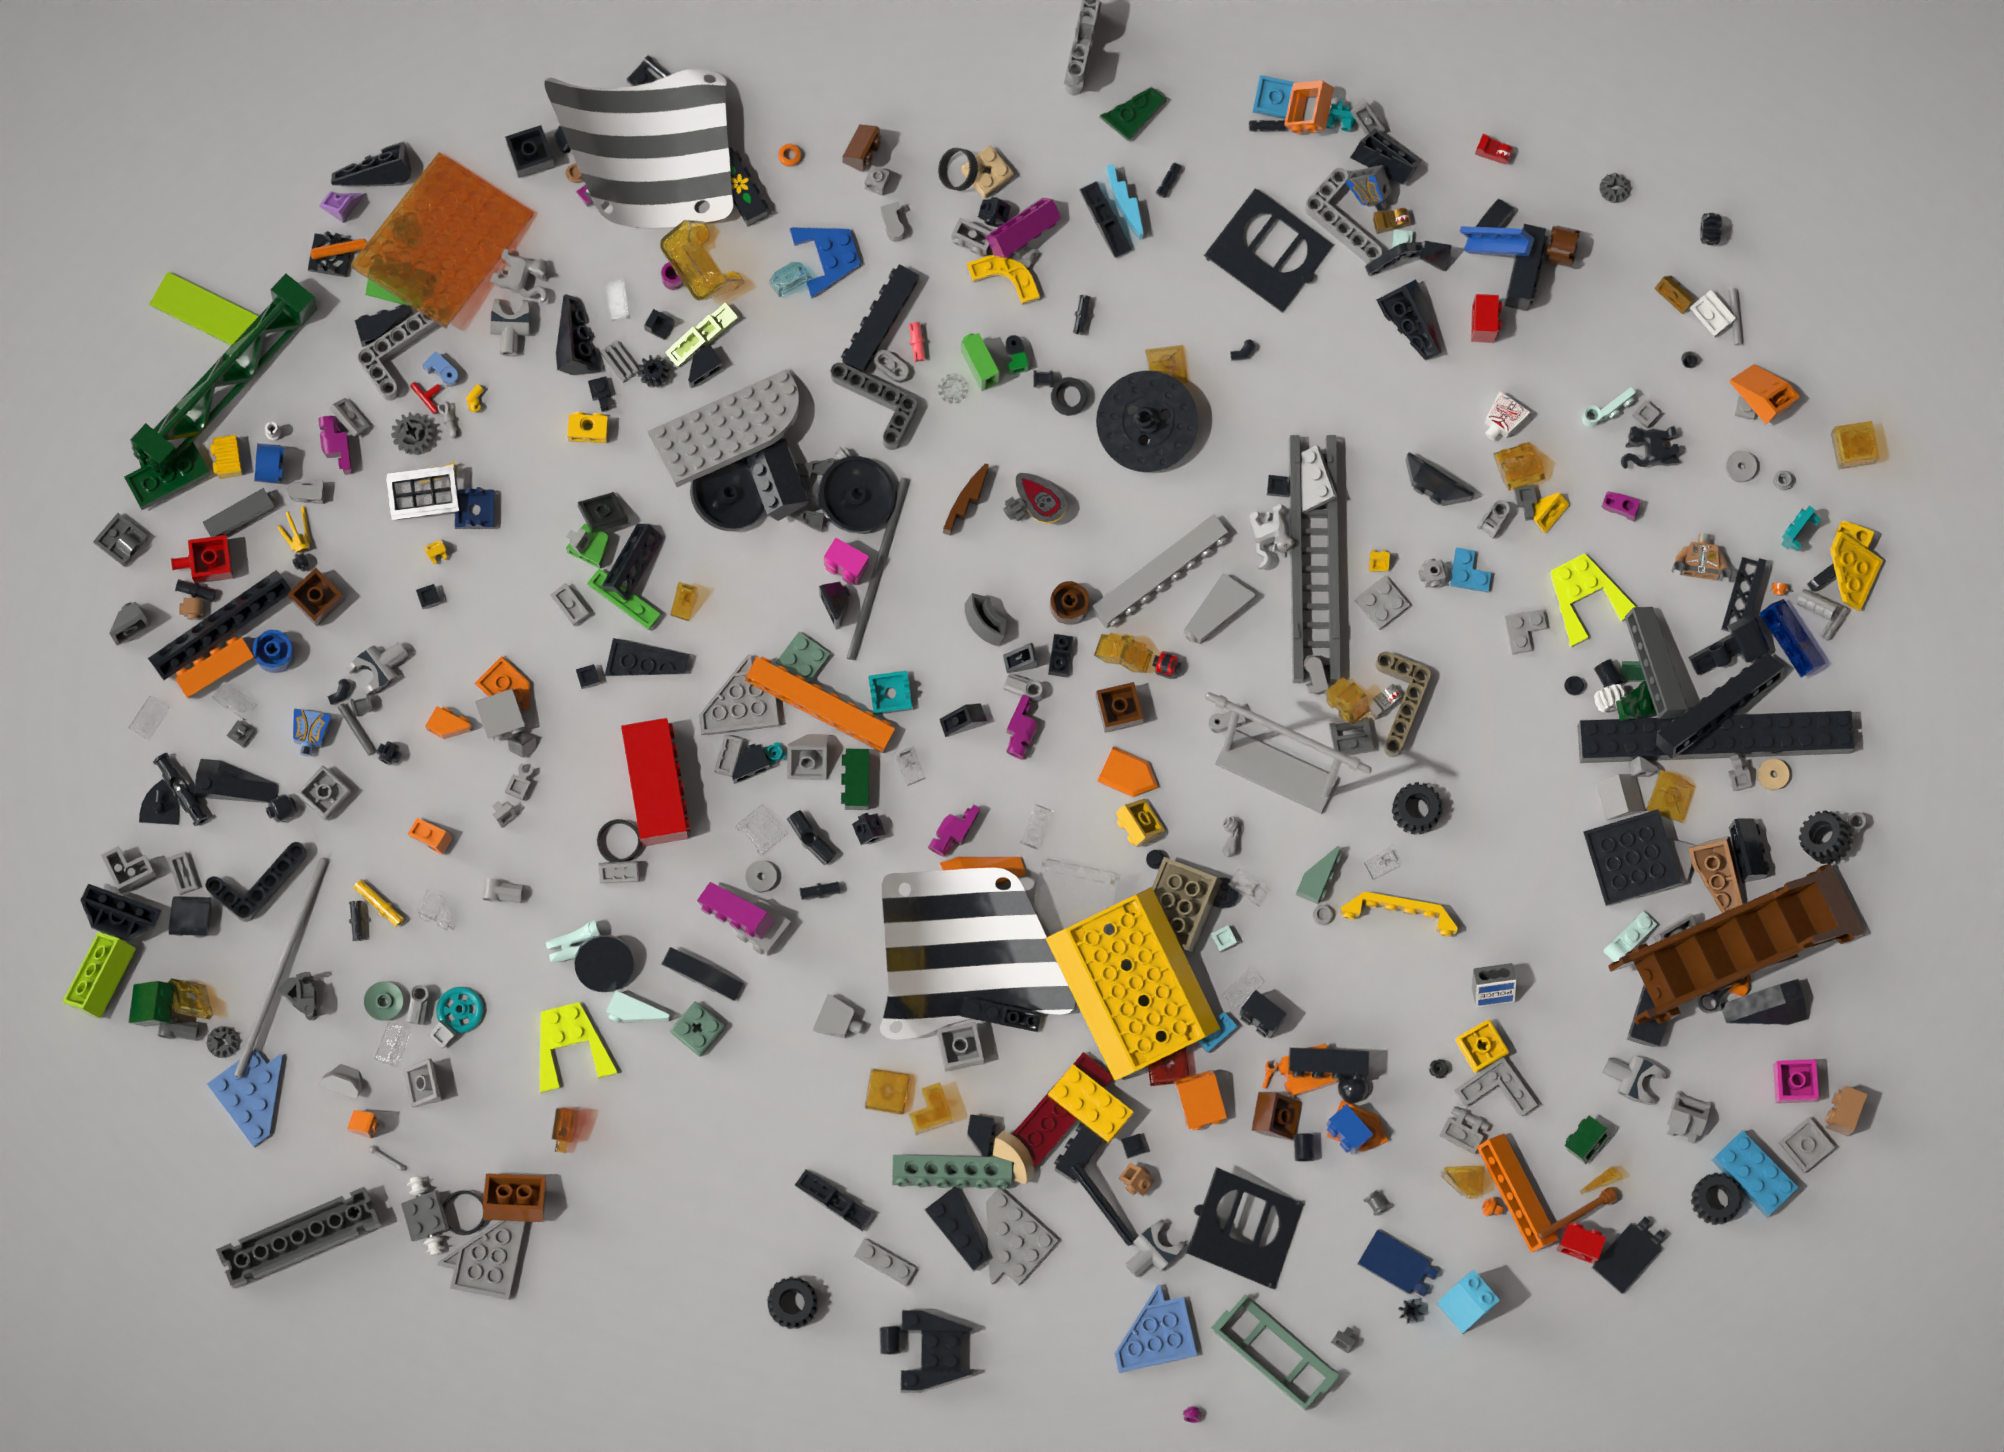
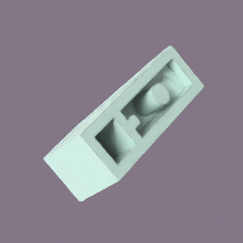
[606,991,670,1023]

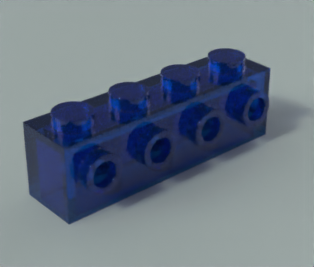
[1759,599,1826,678]

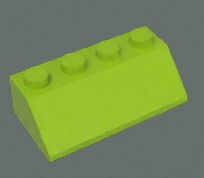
[62,932,136,1019]

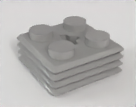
[297,766,352,821]

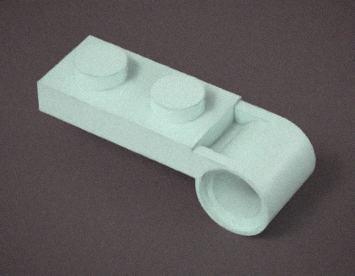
[1582,387,1636,427]
[1603,911,1657,962]

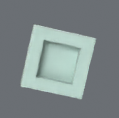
[1392,230,1413,248]
[1210,925,1237,952]

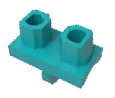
[1326,99,1356,132]

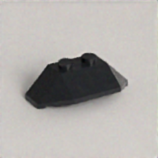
[1405,452,1474,506]
[80,883,162,942]

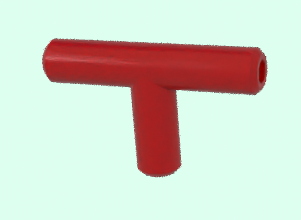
[410,382,442,414]

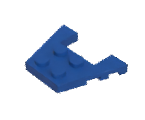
[789,227,861,299]

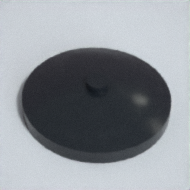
[818,456,895,533]
[690,459,764,531]

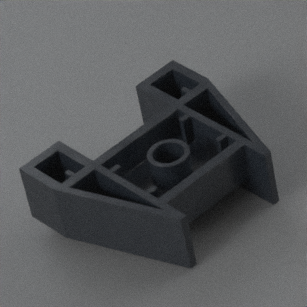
[901,1310,973,1393]

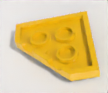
[1830,532,1883,611]

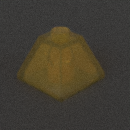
[1145,345,1188,383]
[1646,770,1695,823]
[1441,1166,1484,1199]

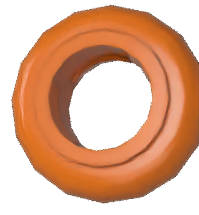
[778,143,801,167]

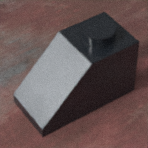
[688,344,723,388]
[939,703,987,737]
[732,744,770,784]

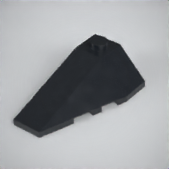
[331,141,412,185]
[1376,279,1441,360]
[556,294,601,375]
[194,759,277,803]
[1720,979,1807,1025]

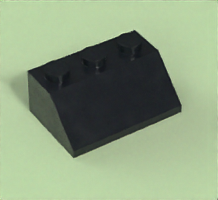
[1729,818,1770,883]

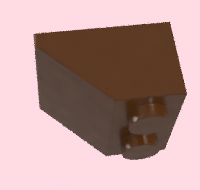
[1251,1092,1302,1141]

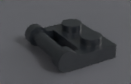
[626,55,670,86]

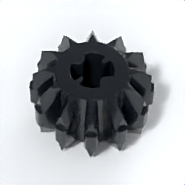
[1700,213,1722,245]
[638,355,670,388]

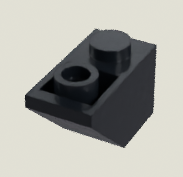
[967,1114,997,1157]

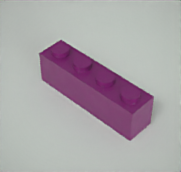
[986,198,1062,258]
[697,882,775,940]

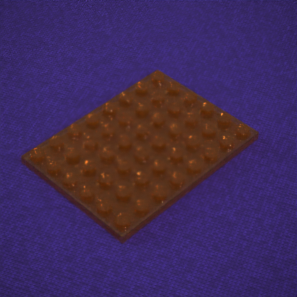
[351,152,534,328]

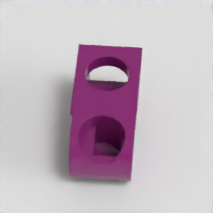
[1601,491,1640,521]

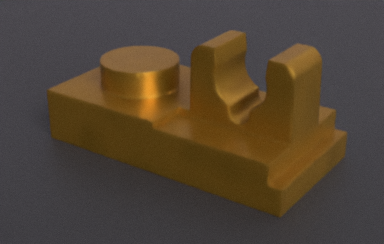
[1654,275,1695,314]

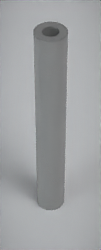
[1729,288,1742,345]

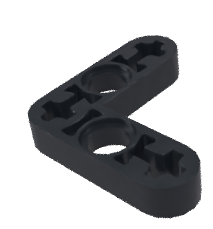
[1365,242,1422,276]

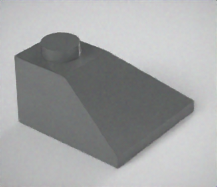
[109,602,150,646]

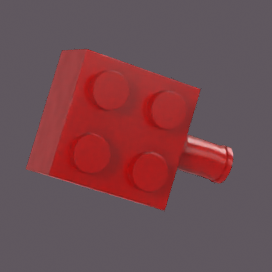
[171,535,233,583]

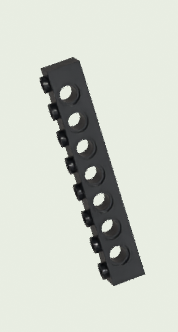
[148,570,291,681]

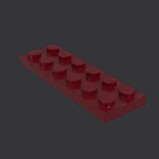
[1012,1052,1113,1167]

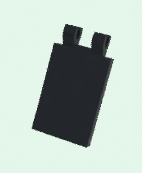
[1592,1216,1666,1294]

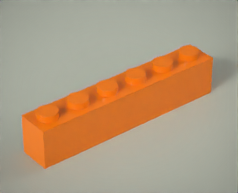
[1477,1133,1559,1253]

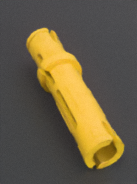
[353,879,404,927]

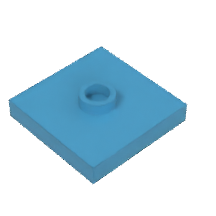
[1252,75,1297,119]

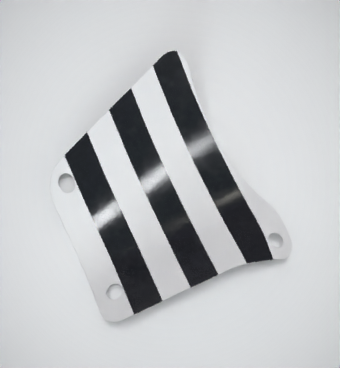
[880,868,1075,1040]

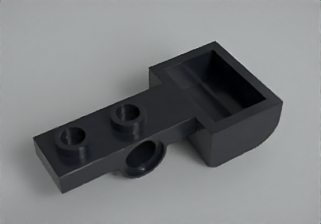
[1688,613,1770,675]

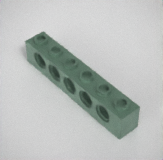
[892,1155,1012,1189]

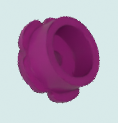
[1183,1407,1202,1423]

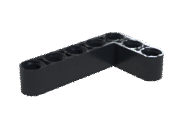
[205,842,307,922]

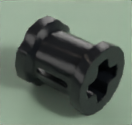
[1033,370,1053,388]

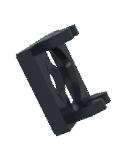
[308,231,353,277]

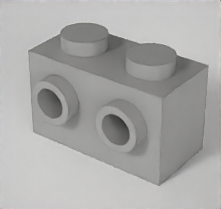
[951,218,991,256]

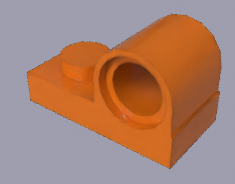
[407,818,453,855]

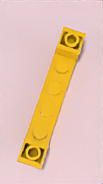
[1339,891,1458,937]

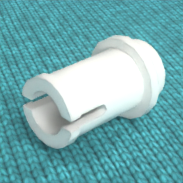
[265,422,281,440]

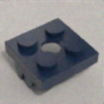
[455,487,494,529]

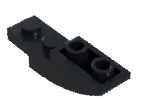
[960,997,1042,1032]

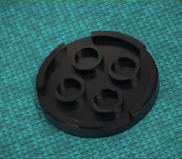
[574,935,634,992]

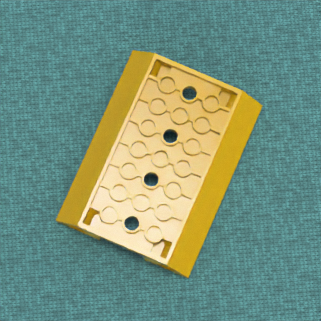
[1045,887,1220,1081]

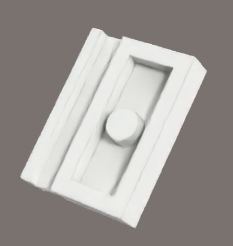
[1689,290,1736,337]

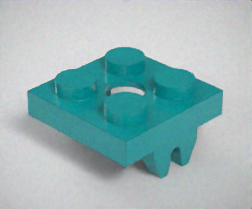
[1781,505,1821,552]
[868,670,912,715]

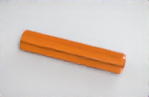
[310,238,367,260]

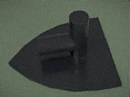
[139,779,179,825]

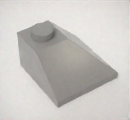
[787,734,827,780]

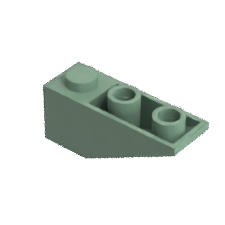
[1296,846,1342,904]

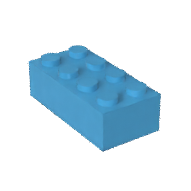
[1711,1130,1798,1217]

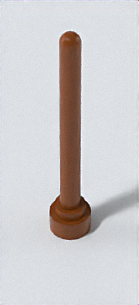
[1537,1187,1617,1239]

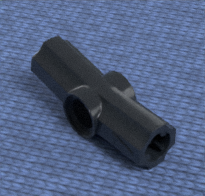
[787,810,836,866]

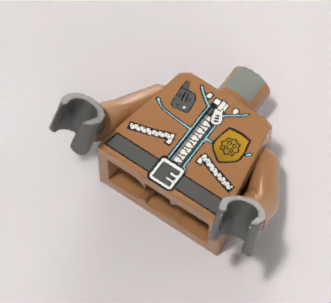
[1671,533,1732,581]

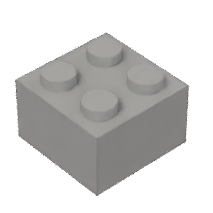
[937,1022,984,1072]

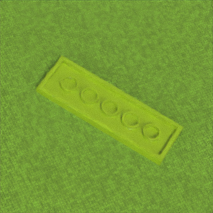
[149,271,258,346]

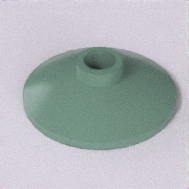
[364,981,403,1021]

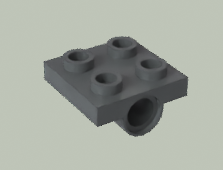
[93,513,149,567]

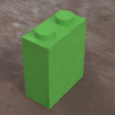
[961,333,999,391]

